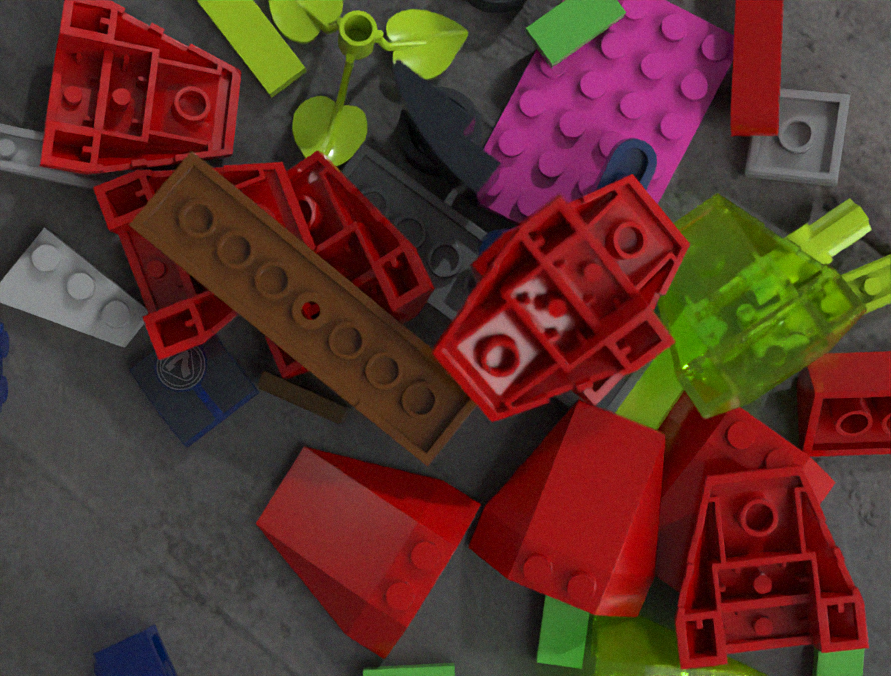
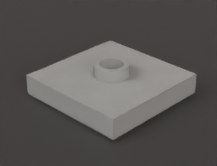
[745,88,850,187]

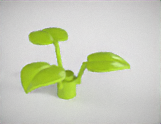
[269,0,468,167]

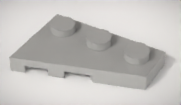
[0,228,148,347]

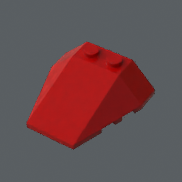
[40,0,242,175]
[265,150,435,379]
[93,162,317,360]
[469,174,690,406]
[432,193,676,422]
[655,379,836,593]
[468,398,665,617]
[256,447,481,660]
[674,465,869,670]

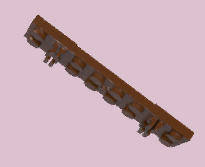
[129,151,477,467]

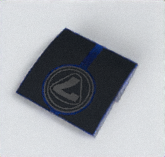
[129,333,260,448]

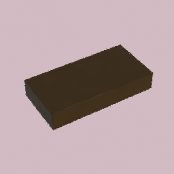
[257,371,351,424]

